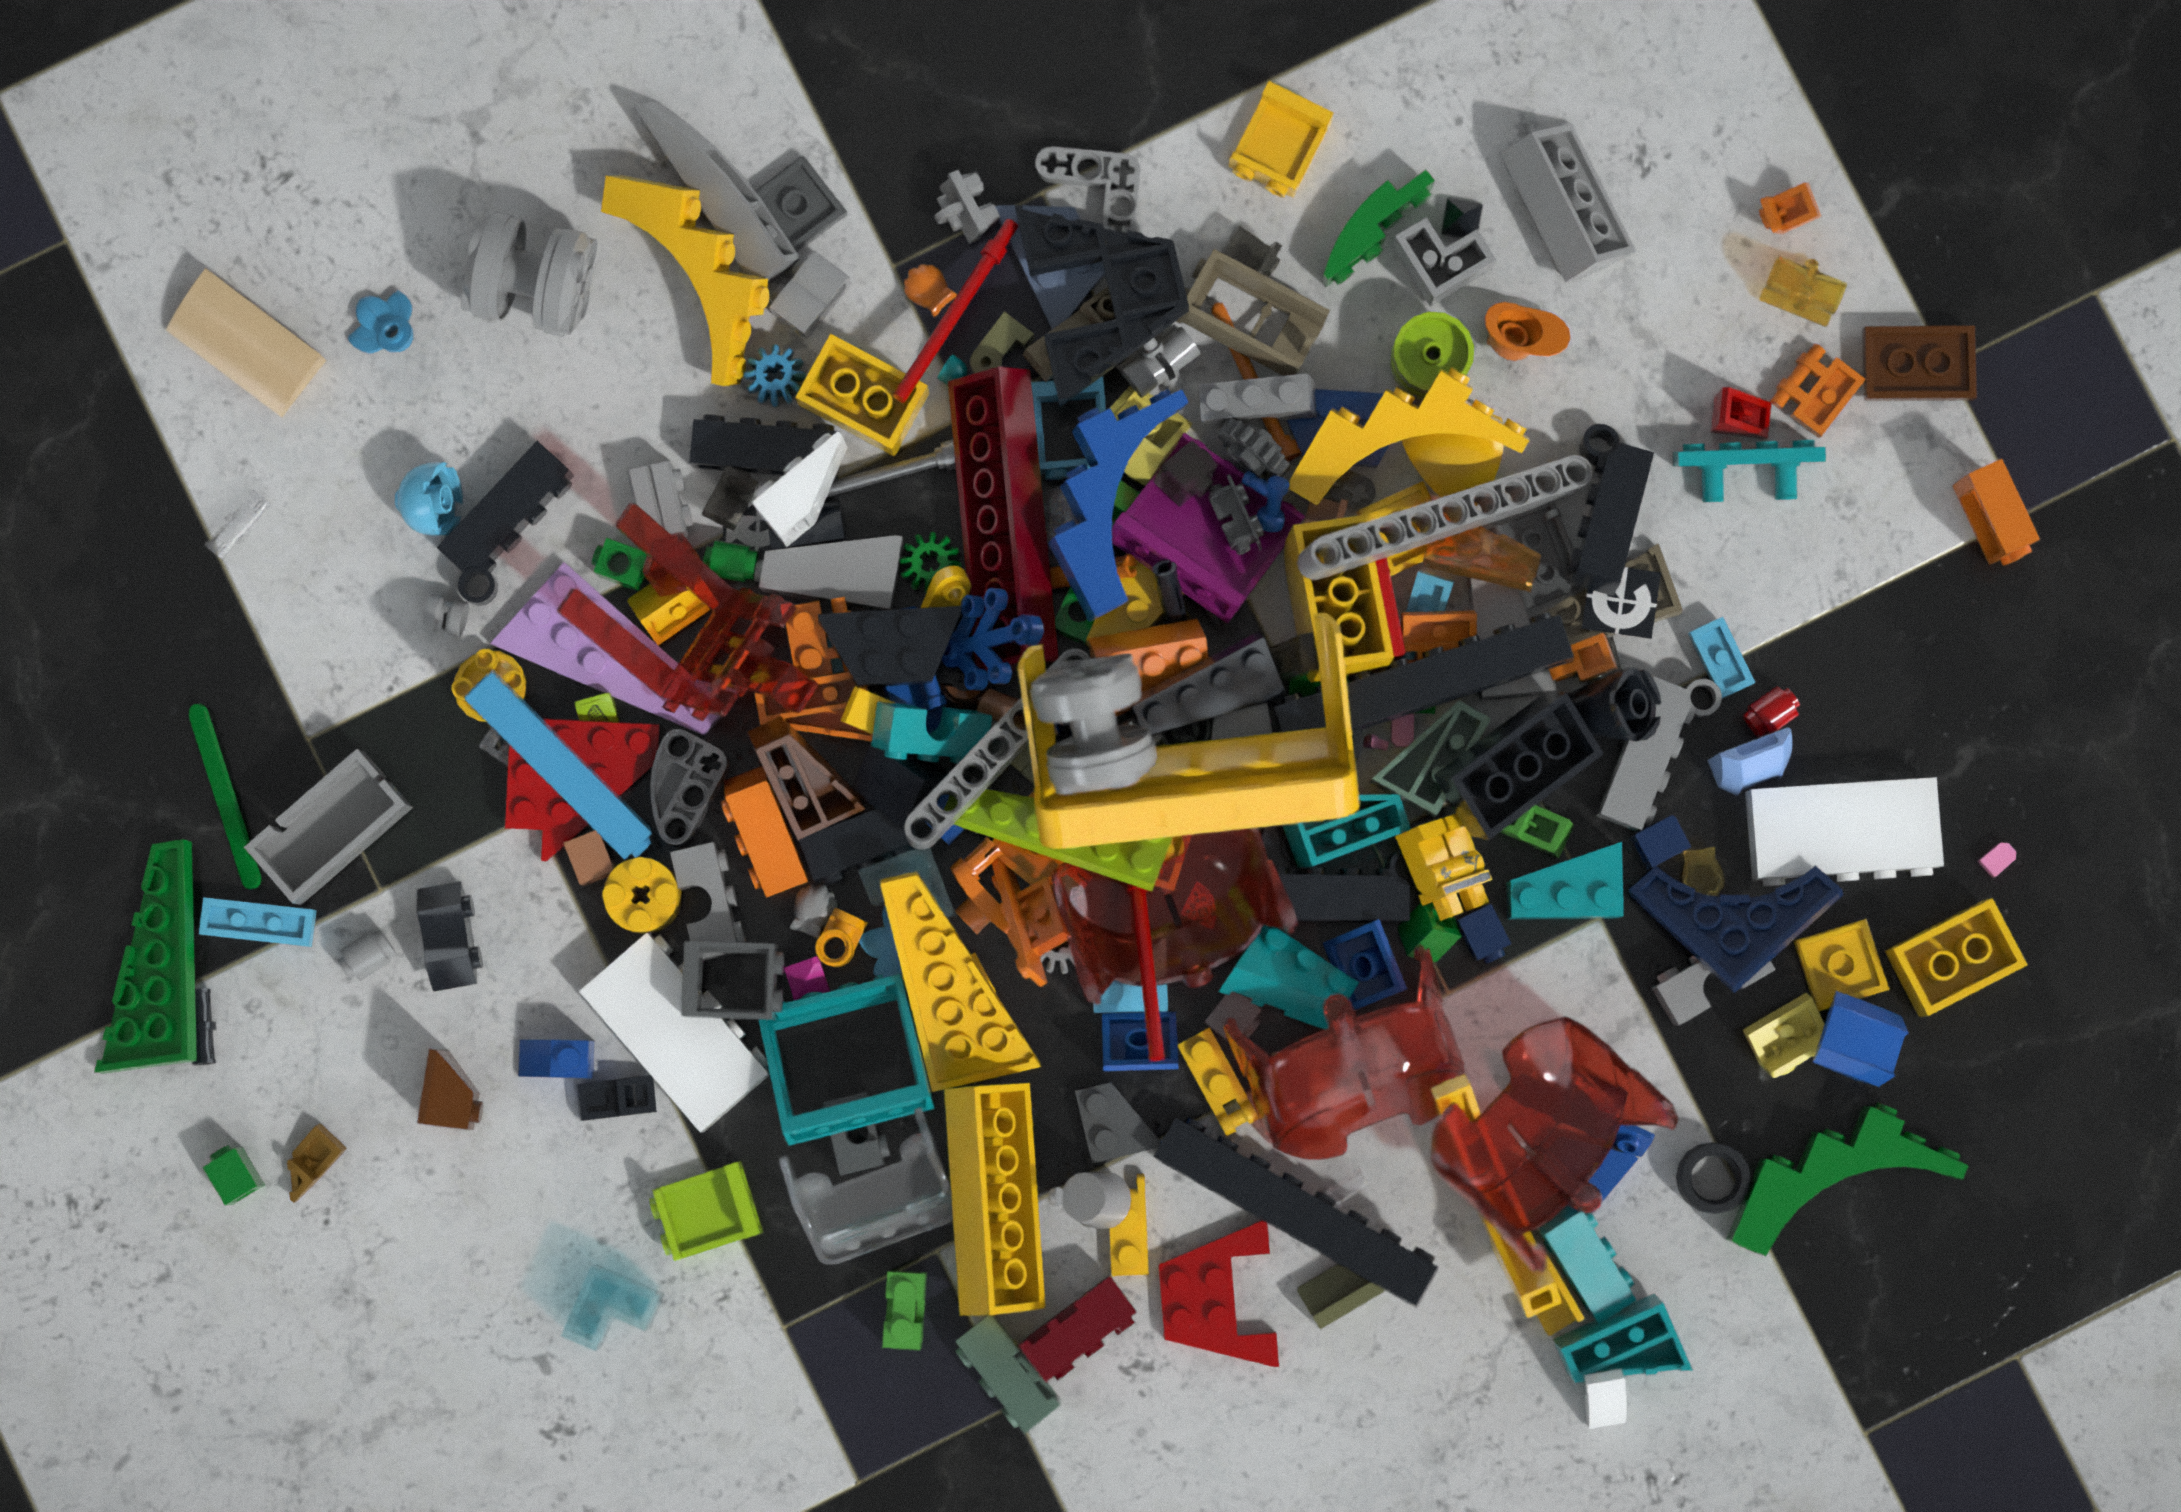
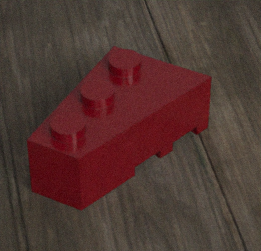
[1019,1275,1137,1383]

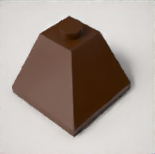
[417,1049,484,1130]

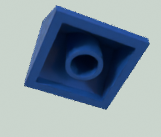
[1323,920,1407,1012]
[1102,1012,1178,1071]

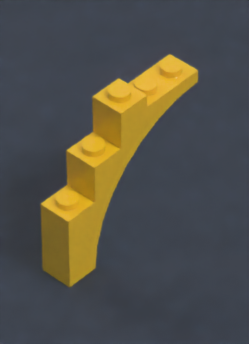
[601,175,769,386]
[1289,367,1530,506]
[1430,1074,1562,1318]

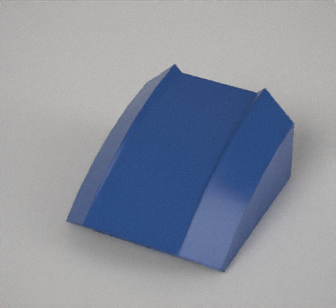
[1813,991,1909,1087]

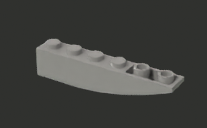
[635,102,800,284]

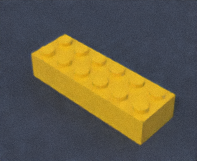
[944,1083,1046,1316]

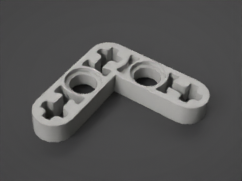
[1035,147,1140,233]

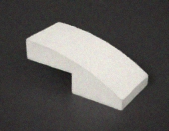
[1584,1369,1627,1429]

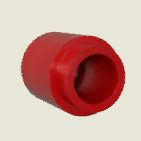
[1742,686,1800,738]

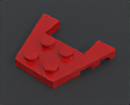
[1158,1220,1279,1367]

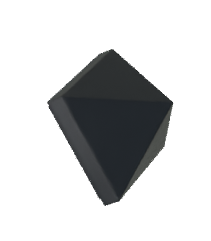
[1441,198,1483,238]

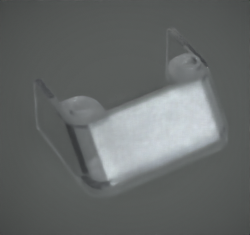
[779,1107,953,1265]

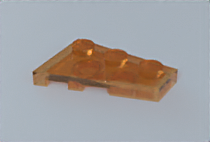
[1423,512,1541,592]

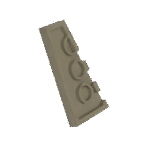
[1543,543,1683,645]

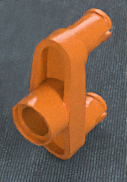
[950,837,1011,935]

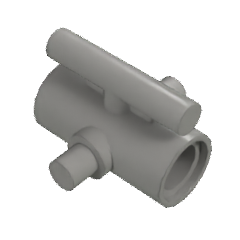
[1116,324,1201,398]

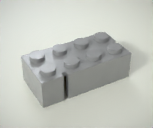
[244,749,413,905]

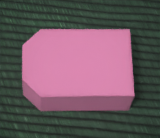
[1390,714,1414,748]
[1978,843,2016,878]

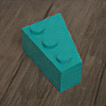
[1524,1189,1637,1324]

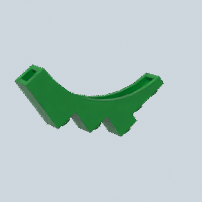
[1726,1102,1969,1256]

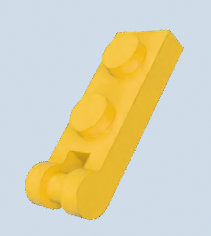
[1177,1027,1259,1137]

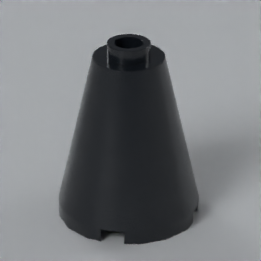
[1567,667,1661,742]

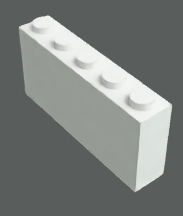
[1745,777,1944,886]
[579,933,770,1132]

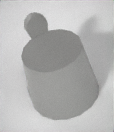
[1048,1171,1131,1229]

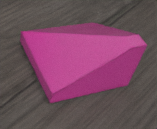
[784,956,830,1001]

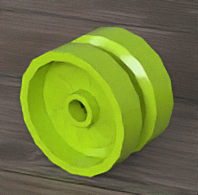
[1390,312,1474,400]

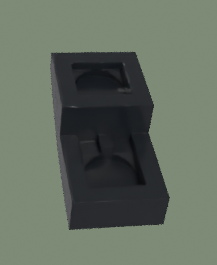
[576,1075,657,1121]

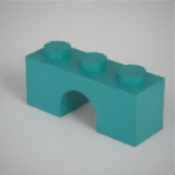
[871,702,992,763]

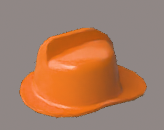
[1485,302,1571,361]

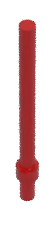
[893,219,1019,403]
[1126,883,1164,1061]

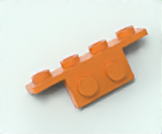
[992,858,1071,987]

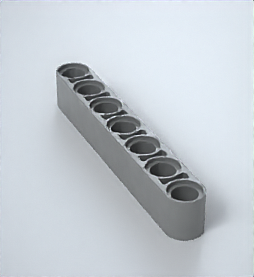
[904,649,1090,850]

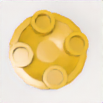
[451,649,526,722]

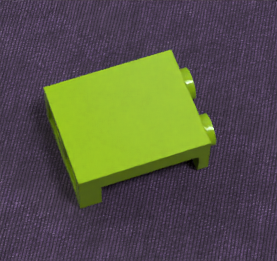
[649,1161,763,1261]

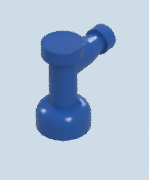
[1242,471,1290,532]

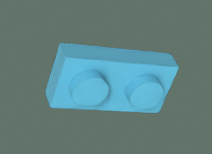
[1688,617,1755,699]

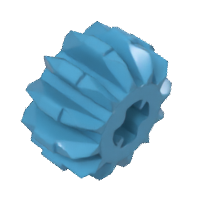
[744,344,807,408]

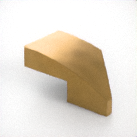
[287,1123,347,1203]

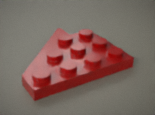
[505,718,659,862]

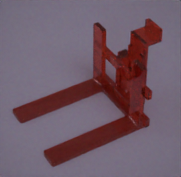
[557,503,818,722]

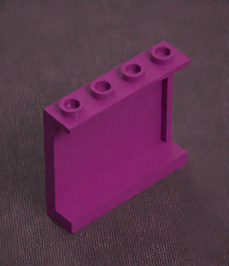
[1112,433,1305,624]

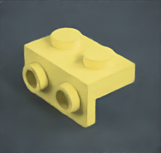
[1743,993,1825,1078]

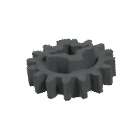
[1217,418,1290,480]

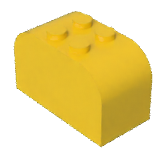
[1284,515,1394,682]

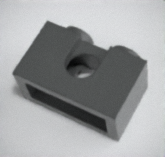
[823,1092,890,1175]

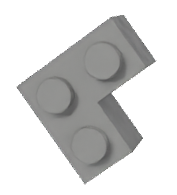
[1392,217,1496,307]

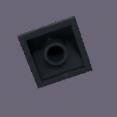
[852,744,949,829]

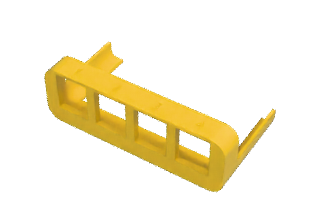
[1018,613,1360,849]

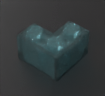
[858,847,956,919]
[561,1264,665,1351]

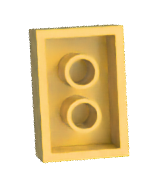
[795,333,929,457]
[1885,898,2028,1017]

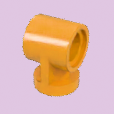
[816,907,868,968]

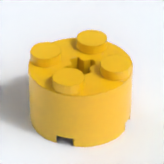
[602,857,682,934]

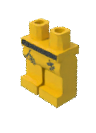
[1395,813,1492,921]

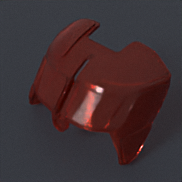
[1050,827,1298,1005]
[1223,945,1465,1160]
[1431,1016,1679,1273]

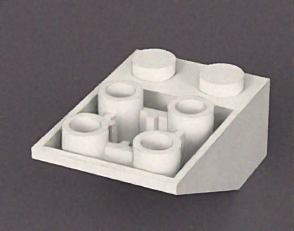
[752,431,847,547]

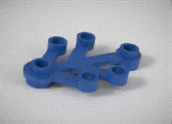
[942,588,1043,691]

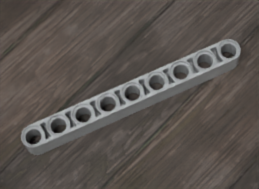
[1297,455,1593,580]

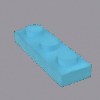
[199,897,317,947]

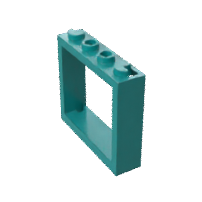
[759,974,934,1146]

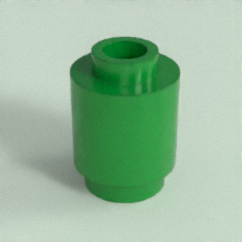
[703,540,759,582]

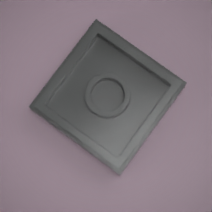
[755,155,848,252]

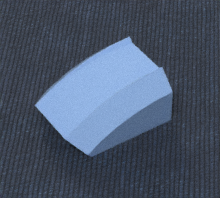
[1708,727,1792,796]

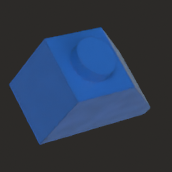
[518,1040,595,1078]

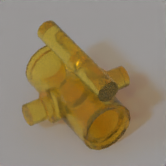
[1758,255,1847,327]

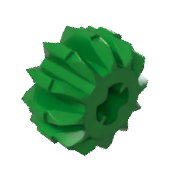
[899,532,962,594]

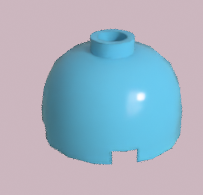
[395,462,463,536]

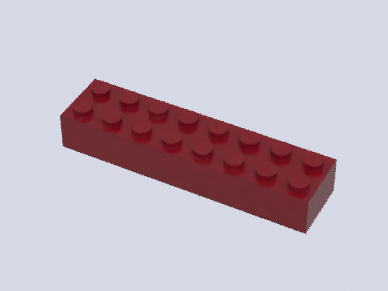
[948,366,1058,672]

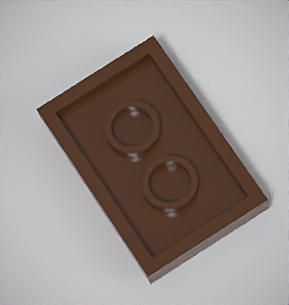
[1862,326,1977,401]

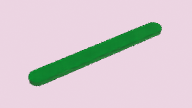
[189,704,261,889]

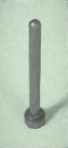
[827,439,956,497]

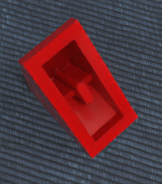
[1711,387,1772,439]

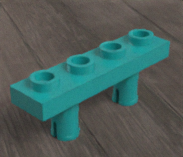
[1673,440,1826,502]

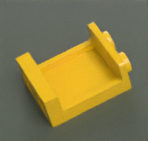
[1228,81,1334,198]

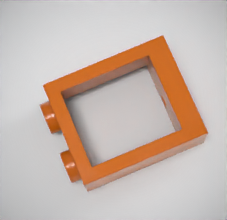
[1952,459,2040,566]

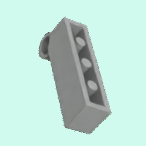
[1596,676,1722,833]

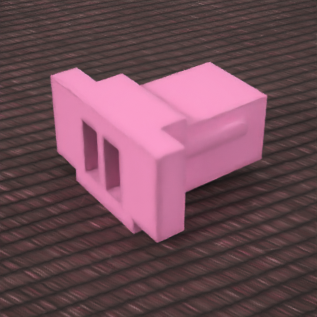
[1363,734,1389,751]

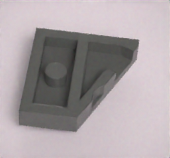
[1075,1082,1161,1164]

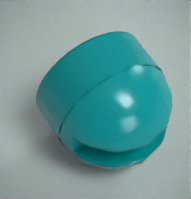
[937,354,968,385]

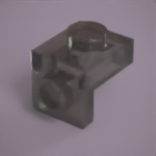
[1221,225,1282,277]
[702,466,758,531]

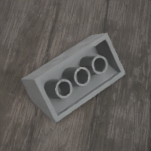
[1500,123,1636,282]

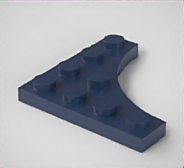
[1629,865,1843,993]

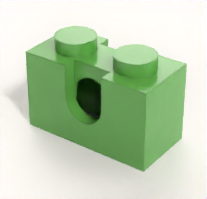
[882,1270,927,1350]

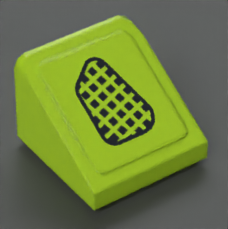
[574,693,620,722]

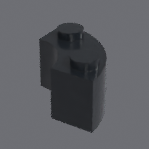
[416,881,483,992]

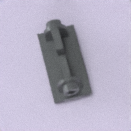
[1208,474,1265,555]

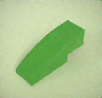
[1452,805,1574,859]

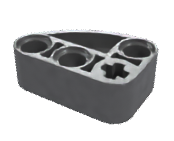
[650,729,730,847]

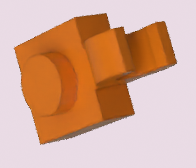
[1549,633,1618,682]

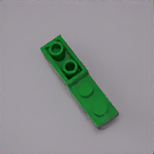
[1322,169,1435,287]

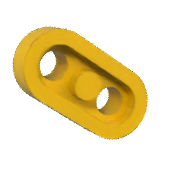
[921,566,971,608]

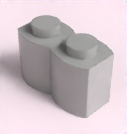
[770,251,851,339]

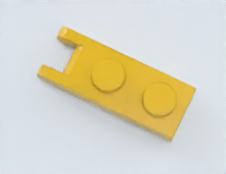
[1109,1173,1149,1276]

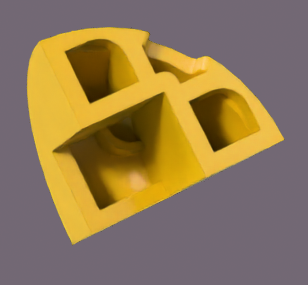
[1401,414,1504,506]

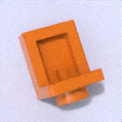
[1759,182,1822,234]

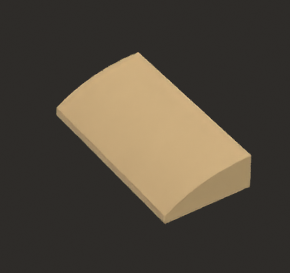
[166,268,326,417]

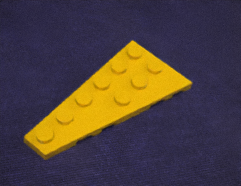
[880,871,1041,1092]

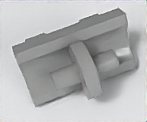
[934,170,1000,244]

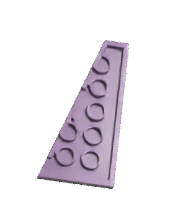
[490,562,728,736]

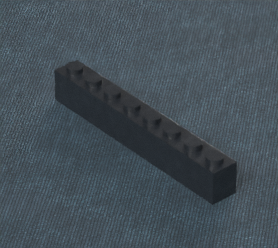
[1274,612,1574,733]
[1153,1117,1439,1309]

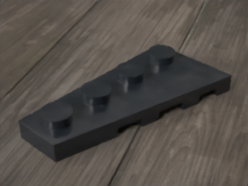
[1129,632,1287,734]

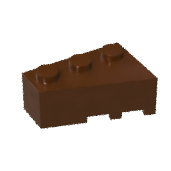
[747,716,865,840]

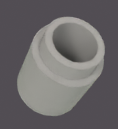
[338,929,396,981]

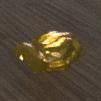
[1682,847,1725,896]

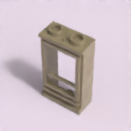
[1176,249,1330,376]

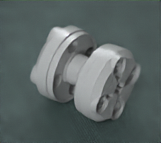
[461,212,597,337]
[1030,654,1157,795]

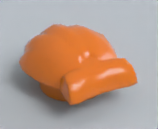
[904,264,957,317]

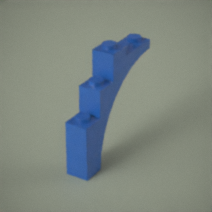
[1048,389,1189,622]

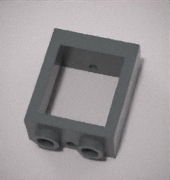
[681,941,784,1020]

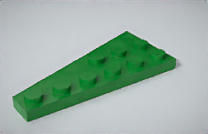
[94,839,197,1074]

